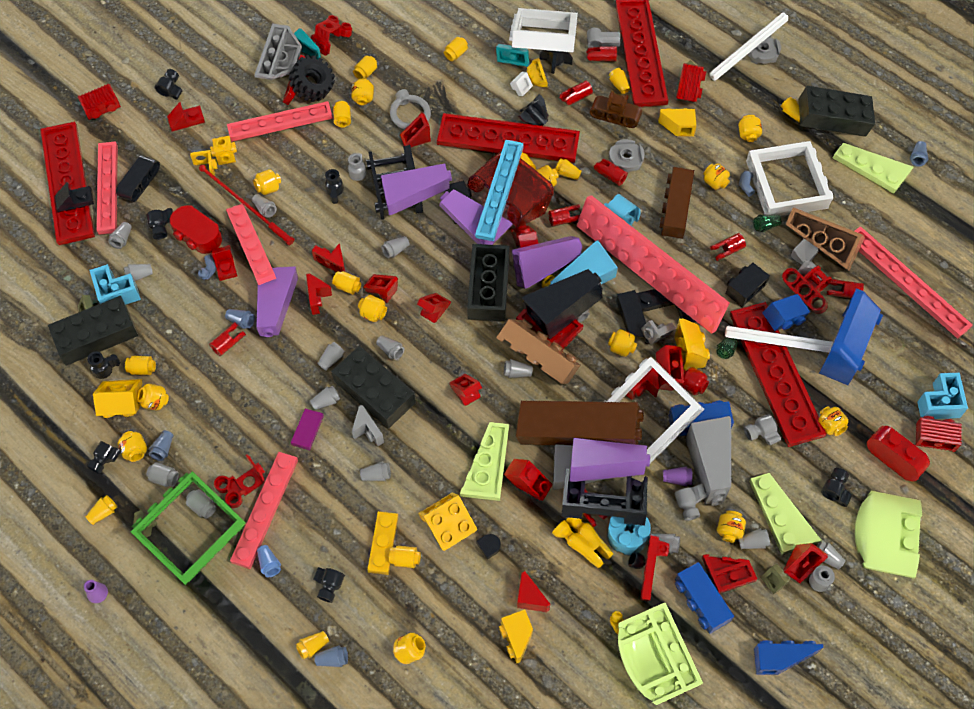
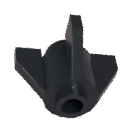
[539,50,573,74]
[518,94,549,126]

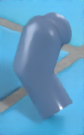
[739,171,755,197]

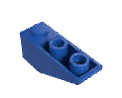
[754,640,823,675]

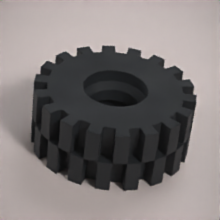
[289,55,335,102]

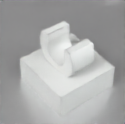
[510,72,533,96]

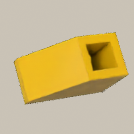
[658,108,696,136]
[499,609,533,664]

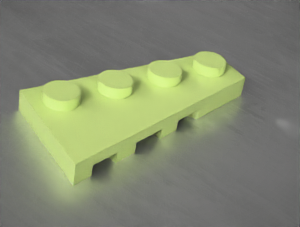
[833,143,913,194]
[460,422,509,501]
[749,473,821,555]

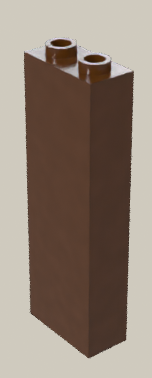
[516,401,644,446]

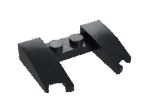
[616,289,700,344]
[561,468,648,526]

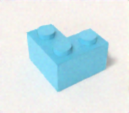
[90,264,141,304]
[917,373,968,419]

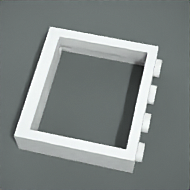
[509,8,578,52]
[746,141,833,219]
[603,357,704,463]

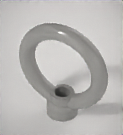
[390,89,431,130]

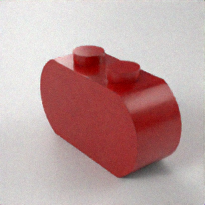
[170,205,222,254]
[867,426,930,481]

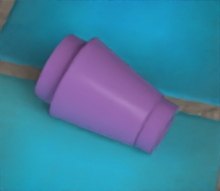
[663,466,692,486]
[84,580,108,603]

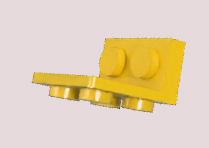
[418,492,477,551]

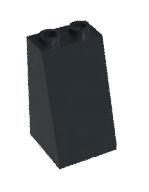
[522,269,603,339]

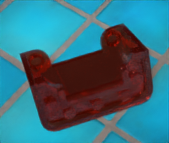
[466,151,554,228]

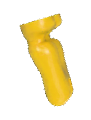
[552,515,613,568]

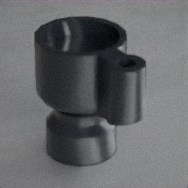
[155,69,183,100]
[325,169,344,204]
[146,208,173,240]
[87,351,121,379]
[87,441,121,474]
[821,468,852,507]
[313,567,345,603]

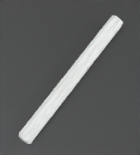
[709,13,788,81]
[725,326,833,353]

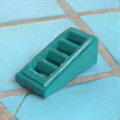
[294,28,321,60]

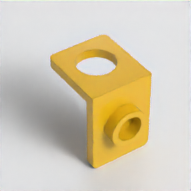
[190,150,218,176]

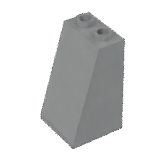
[685,416,731,506]

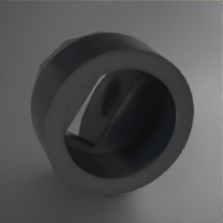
[628,551,646,569]

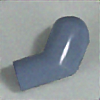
[198,255,216,280]

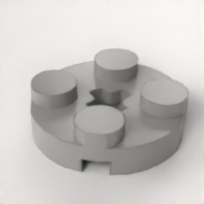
[747,35,781,64]
[609,139,645,172]

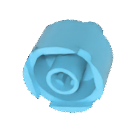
[604,194,641,228]
[607,516,651,555]

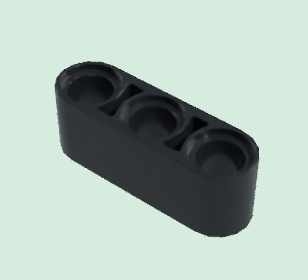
[116,155,160,202]

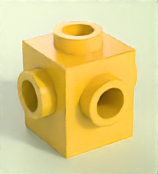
[210,136,237,165]

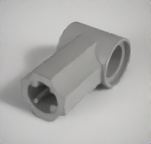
[587,28,620,48]

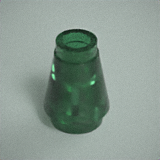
[753,215,782,232]
[716,337,739,359]

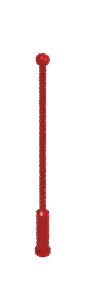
[199,165,295,246]

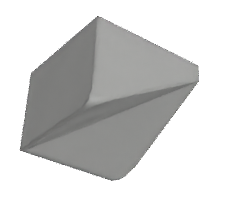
[790,238,819,265]

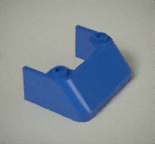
[819,288,883,385]

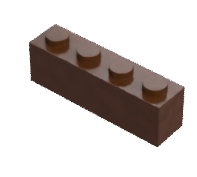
[659,167,695,239]

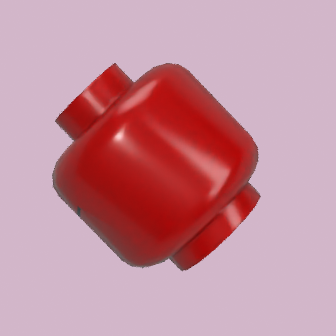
[681,367,709,396]

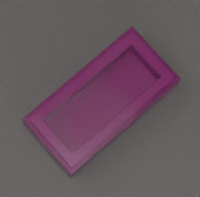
[291,408,324,450]

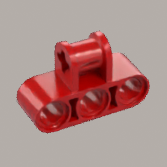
[782,265,832,314]

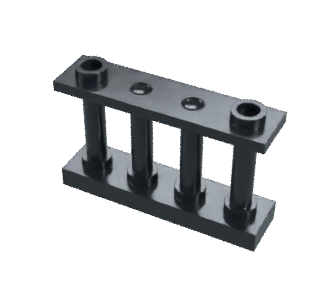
[366,145,423,220]

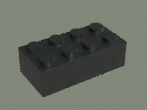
[798,85,875,137]
[467,244,510,321]
[48,296,139,366]
[331,346,416,429]

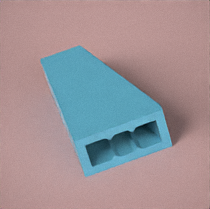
[550,240,618,285]

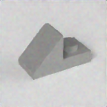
[352,405,384,447]

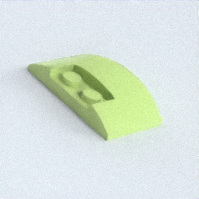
[855,491,922,578]
[618,603,703,705]

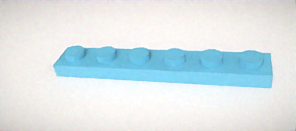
[475,140,524,242]

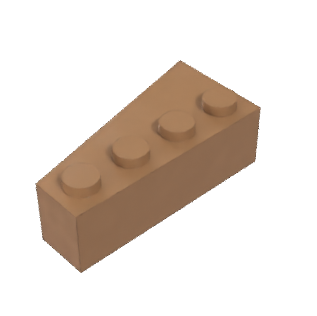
[786,207,865,271]
[496,319,581,384]

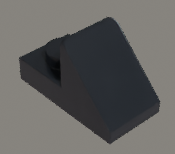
[55,182,94,212]

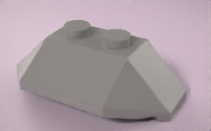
[255,24,302,80]

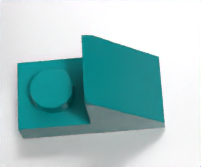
[496,44,529,67]

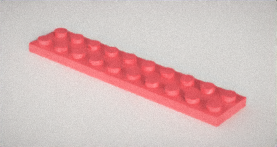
[576,195,730,334]

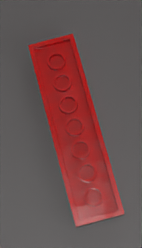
[615,0,668,107]
[437,113,580,163]
[40,121,95,245]
[730,302,826,447]

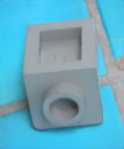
[641,320,676,344]

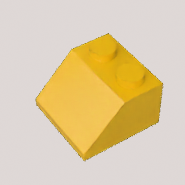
[674,318,710,370]
[93,379,142,418]

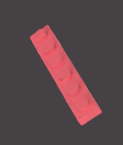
[227,101,333,142]
[97,141,118,235]
[226,204,276,285]
[230,452,298,569]

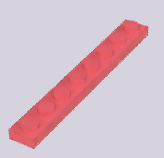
[855,226,973,339]

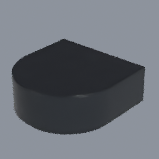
[476,534,501,560]

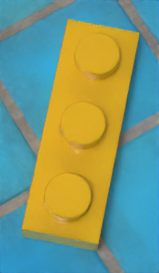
[368,511,399,575]

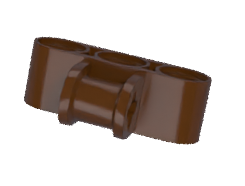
[590,91,642,128]

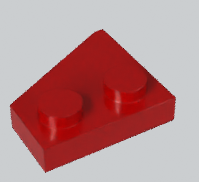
[702,554,757,594]

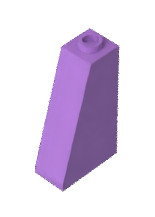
[381,164,452,215]
[439,189,513,245]
[512,236,582,289]
[257,266,298,337]
[570,438,650,482]

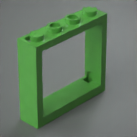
[131,471,246,585]

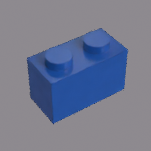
[762,294,810,331]

